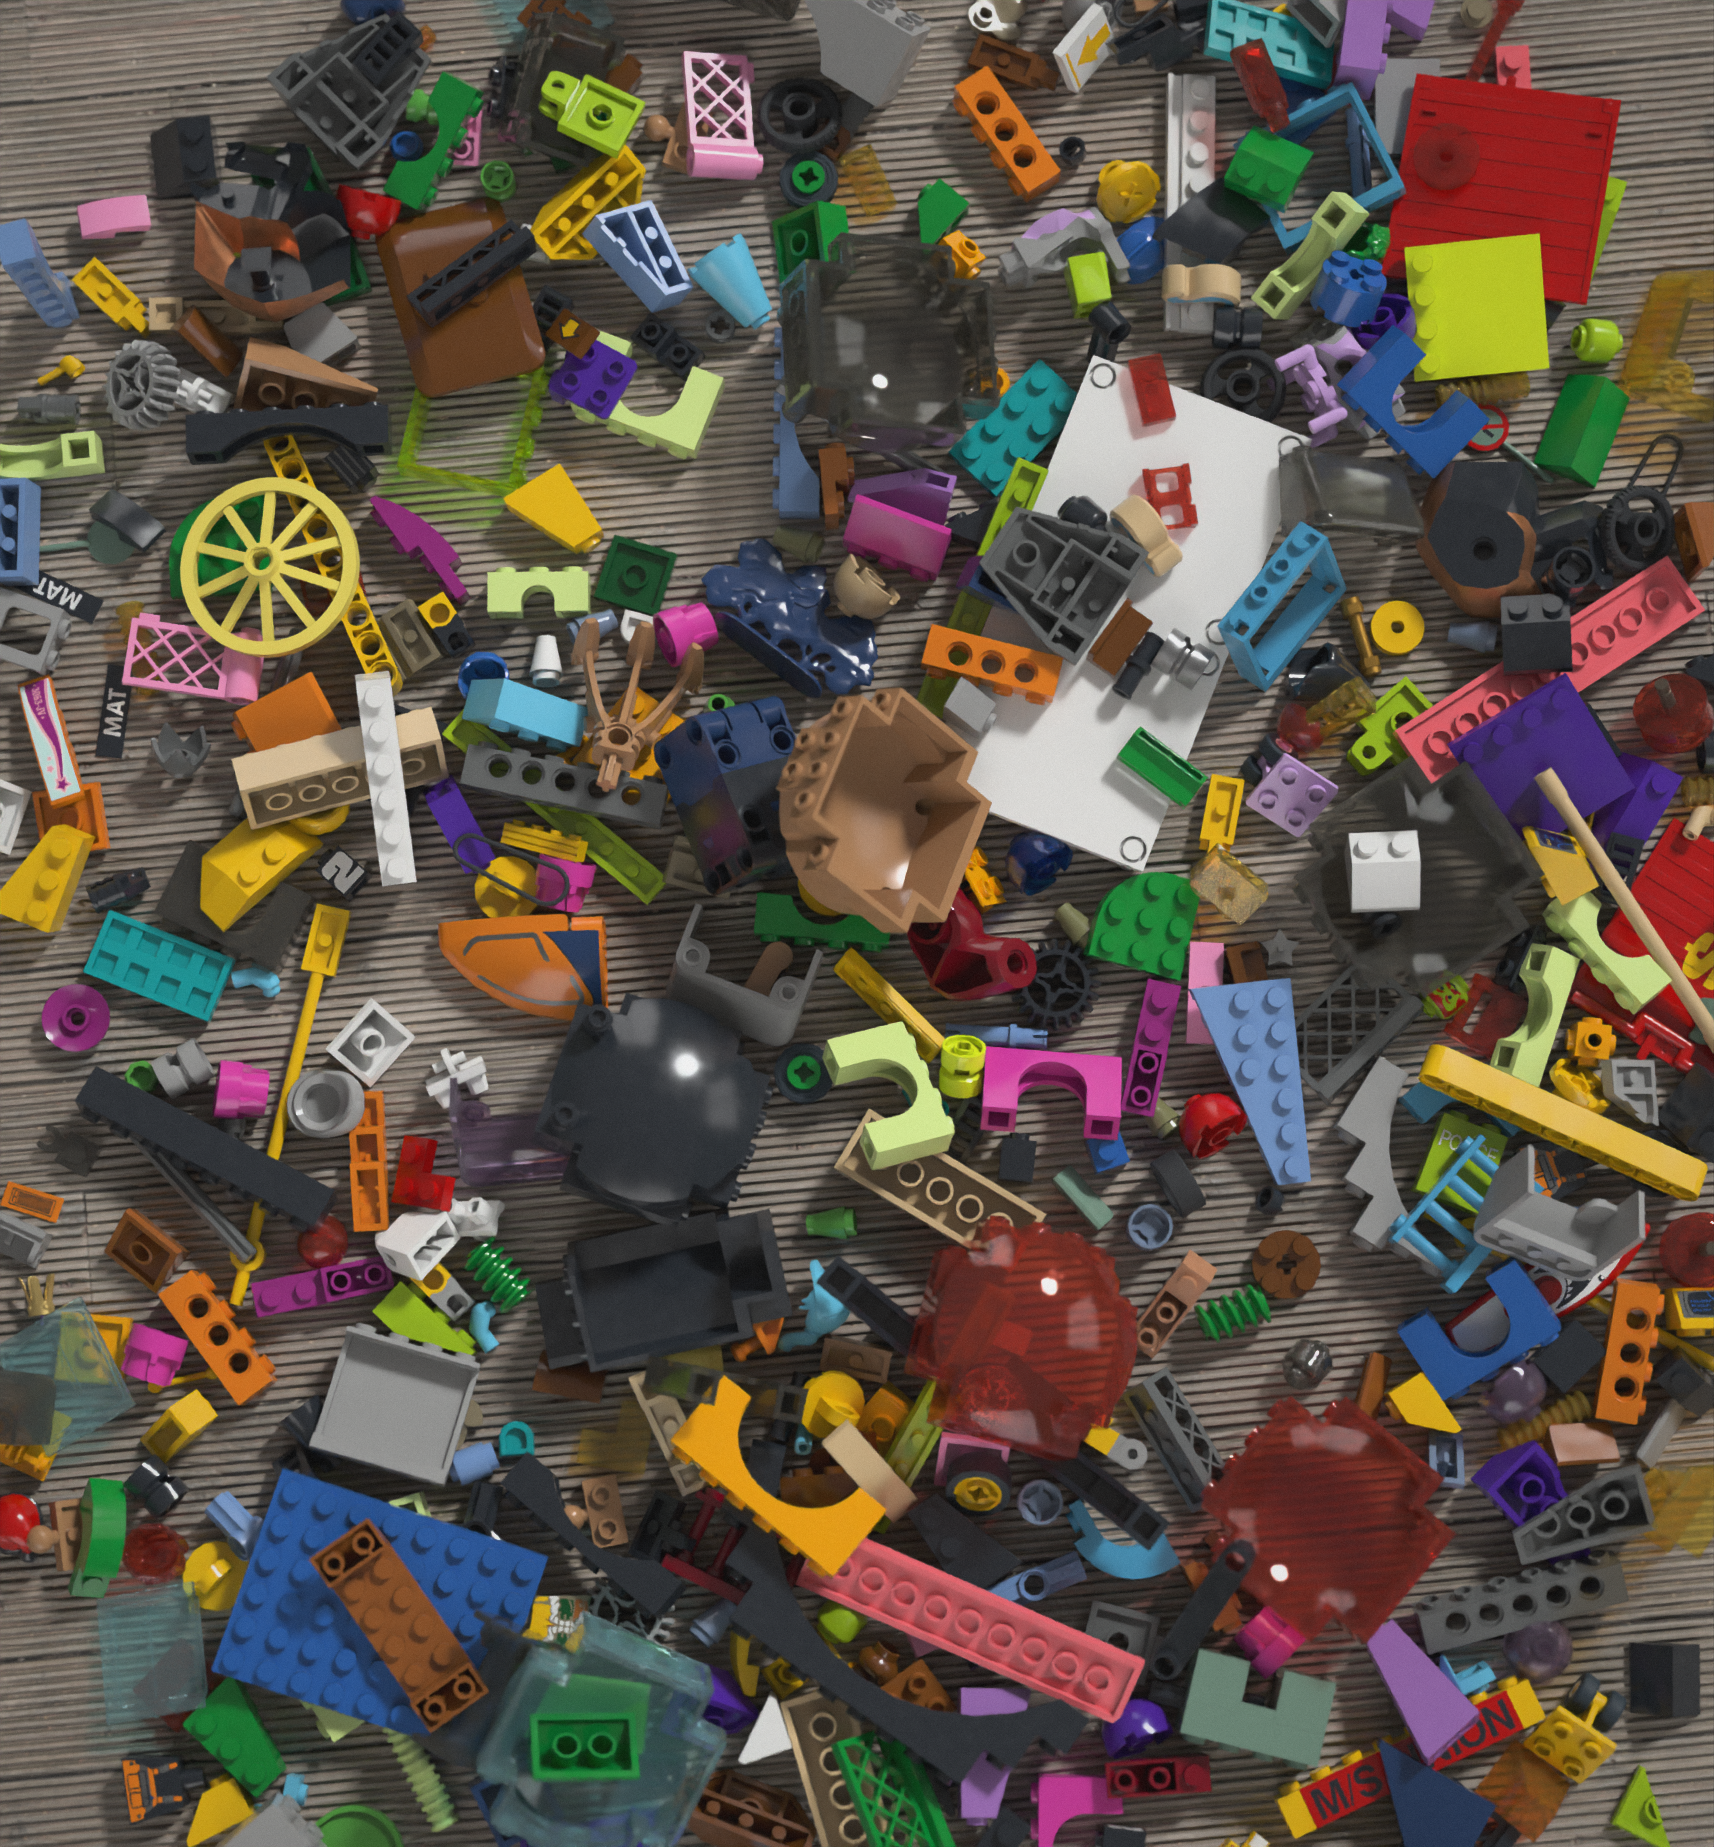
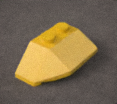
[530,144,646,260]
[200,818,323,932]

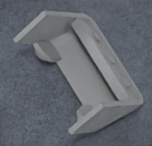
[666,904,824,1047]
[1474,1145,1645,1281]

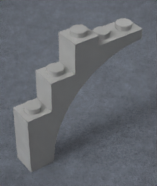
[1333,1056,1442,1278]

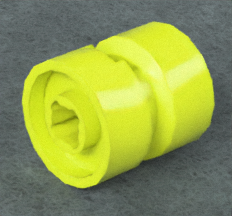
[938,1035,986,1098]

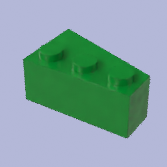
[182,1677,287,1798]

